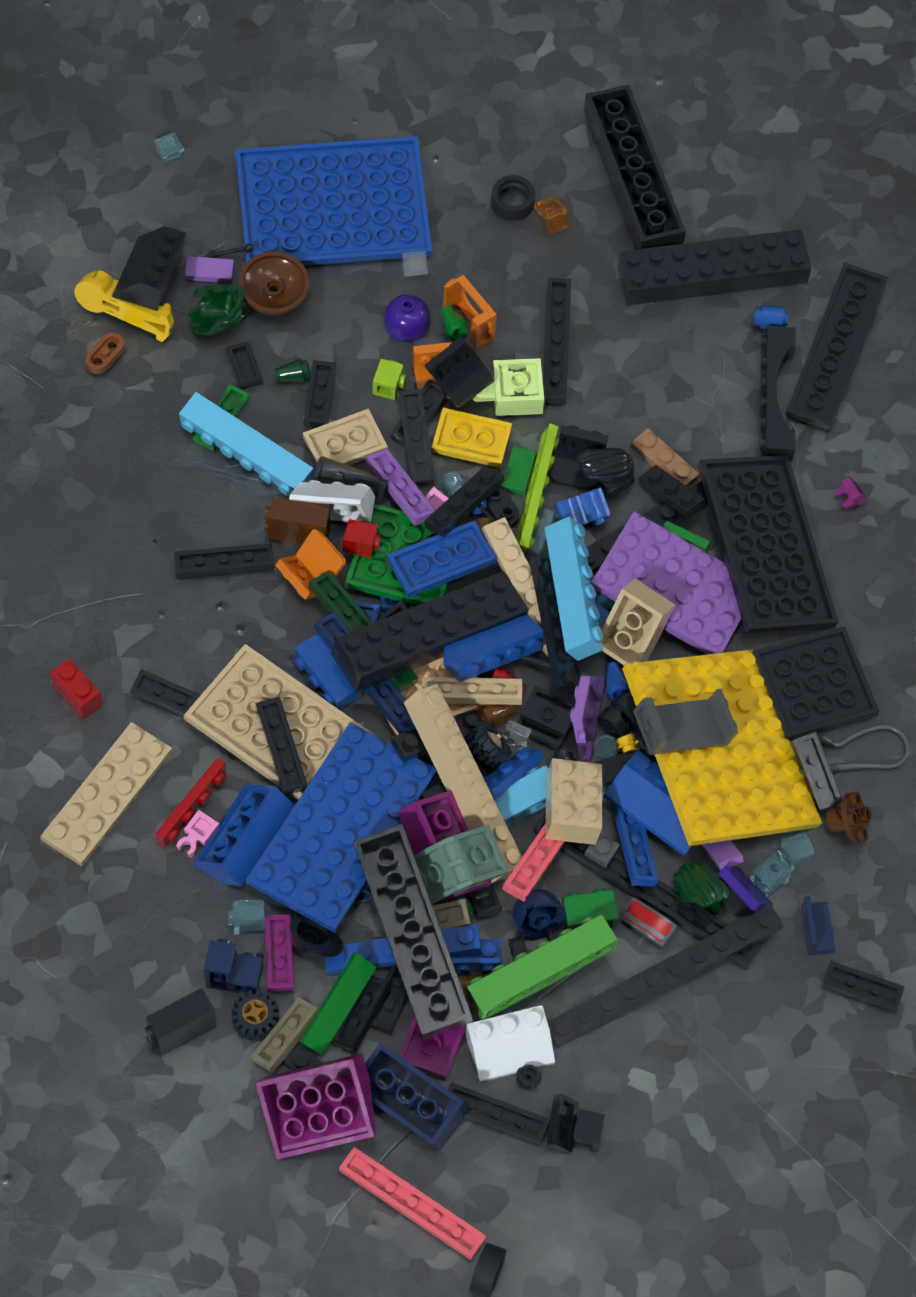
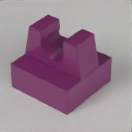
[835,476,868,509]

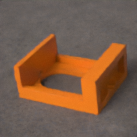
[443,275,497,351]

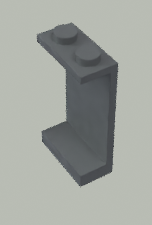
[633,689,738,755]

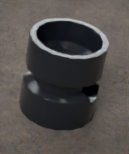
[596,692,637,739]

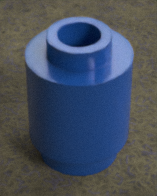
[754,305,788,329]

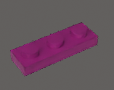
[264,914,294,992]

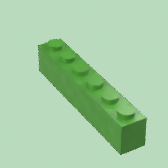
[466,914,618,1020]

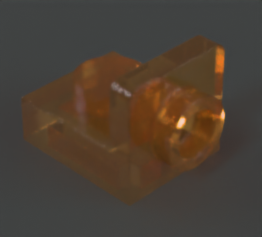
[534,196,570,234]

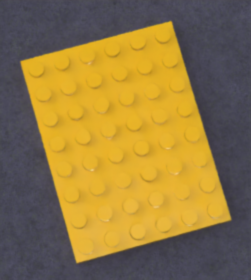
[622,650,822,846]

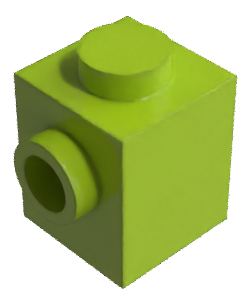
[372,359,407,400]

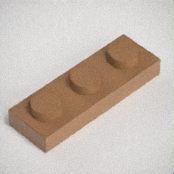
[631,428,699,487]

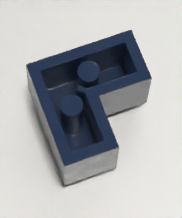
[204,939,263,994]

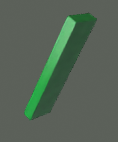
[299,953,376,1056]

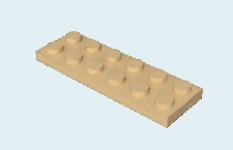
[40,722,172,867]

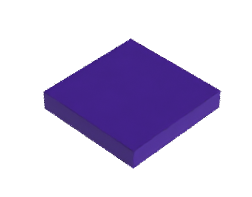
[719,867,774,910]

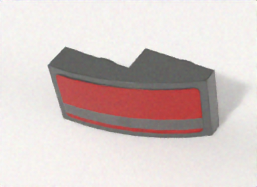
[619,897,679,948]

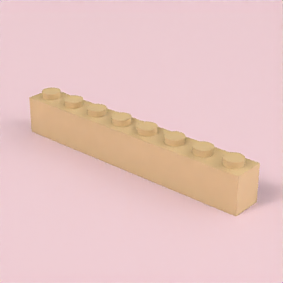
[403,684,522,883]

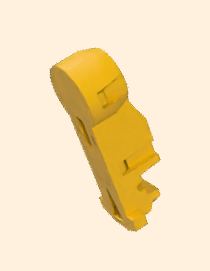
[74,270,174,342]

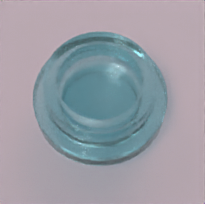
[593,735,618,759]

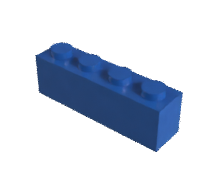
[443,614,544,682]

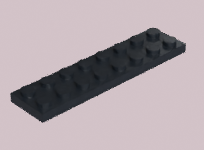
[785,262,888,431]

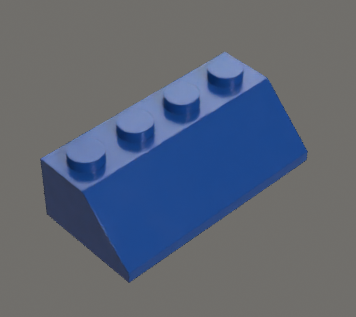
[603,750,694,856]
[192,784,294,886]

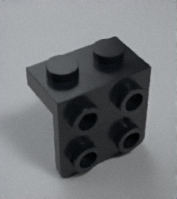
[424,336,494,408]
[550,425,609,489]

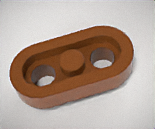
[86,333,125,374]

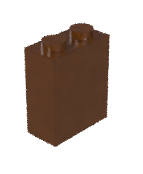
[264,497,330,546]

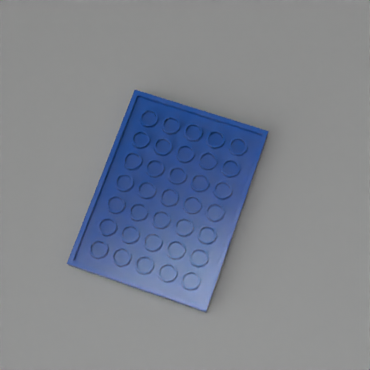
[235,136,432,266]

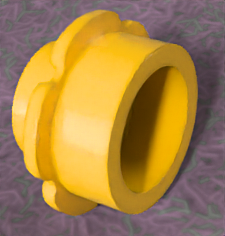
[616,734,639,754]

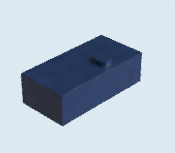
[365,1042,470,1150]

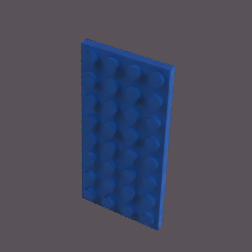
[246,722,437,933]

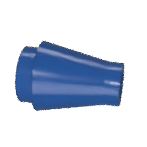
[605,662,630,699]

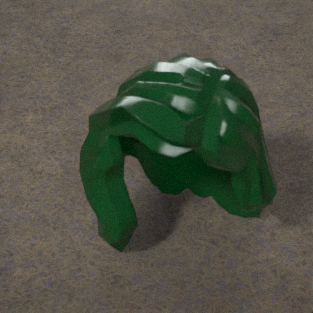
[188,284,245,336]
[673,860,731,916]

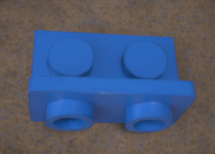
[450,939,502,975]

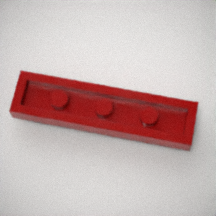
[155,758,227,848]

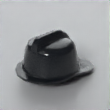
[289,913,344,957]

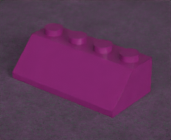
[397,791,491,905]

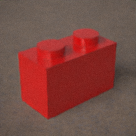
[50,658,102,719]

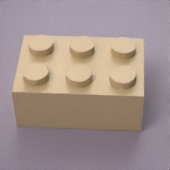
[602,578,675,666]
[545,758,602,845]

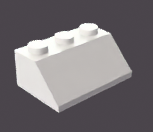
[289,480,375,523]
[465,1005,555,1083]

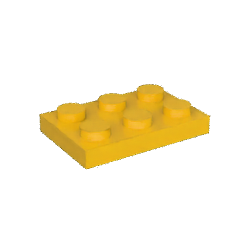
[431,408,512,468]

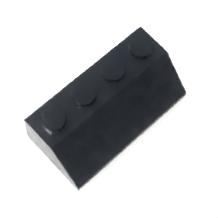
[112,226,186,311]

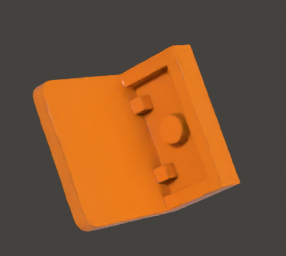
[275,529,346,600]

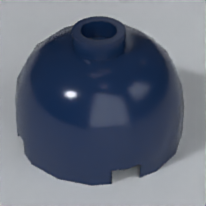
[512,889,565,940]

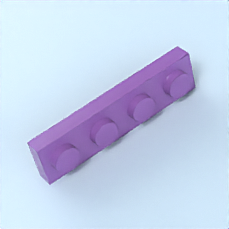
[366,449,435,526]

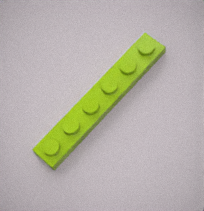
[515,423,559,554]

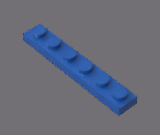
[325,924,481,975]

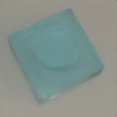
[154,132,185,162]

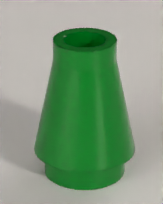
[440,305,468,340]

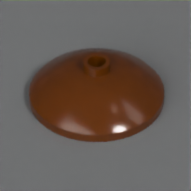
[239,251,309,315]

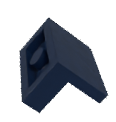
[801,897,835,955]

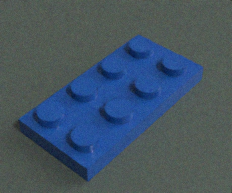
[387,520,497,598]

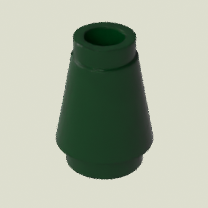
[275,358,311,382]

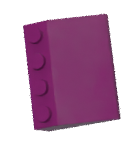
[255,1053,376,1160]

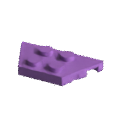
[570,676,606,763]

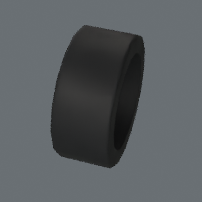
[491,175,535,221]
[469,1243,506,1297]

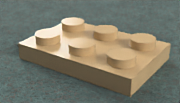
[303,408,388,466]

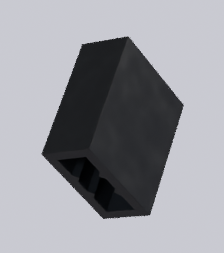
[144,988,216,1056]

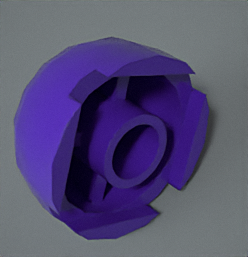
[384,294,431,342]

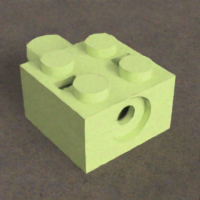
[472,358,544,416]

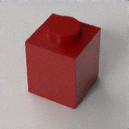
[343,519,381,558]

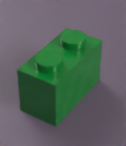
[561,889,619,930]

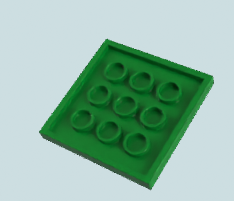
[345,504,461,605]

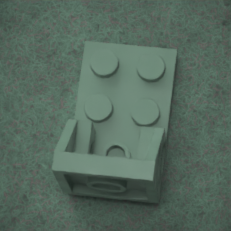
[414,825,508,905]

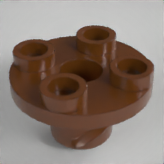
[826,791,871,843]

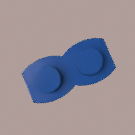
[553,488,611,527]

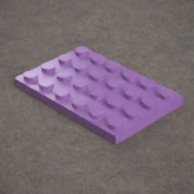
[591,511,741,655]

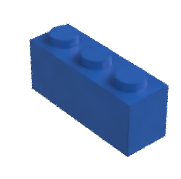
[294,633,362,711]

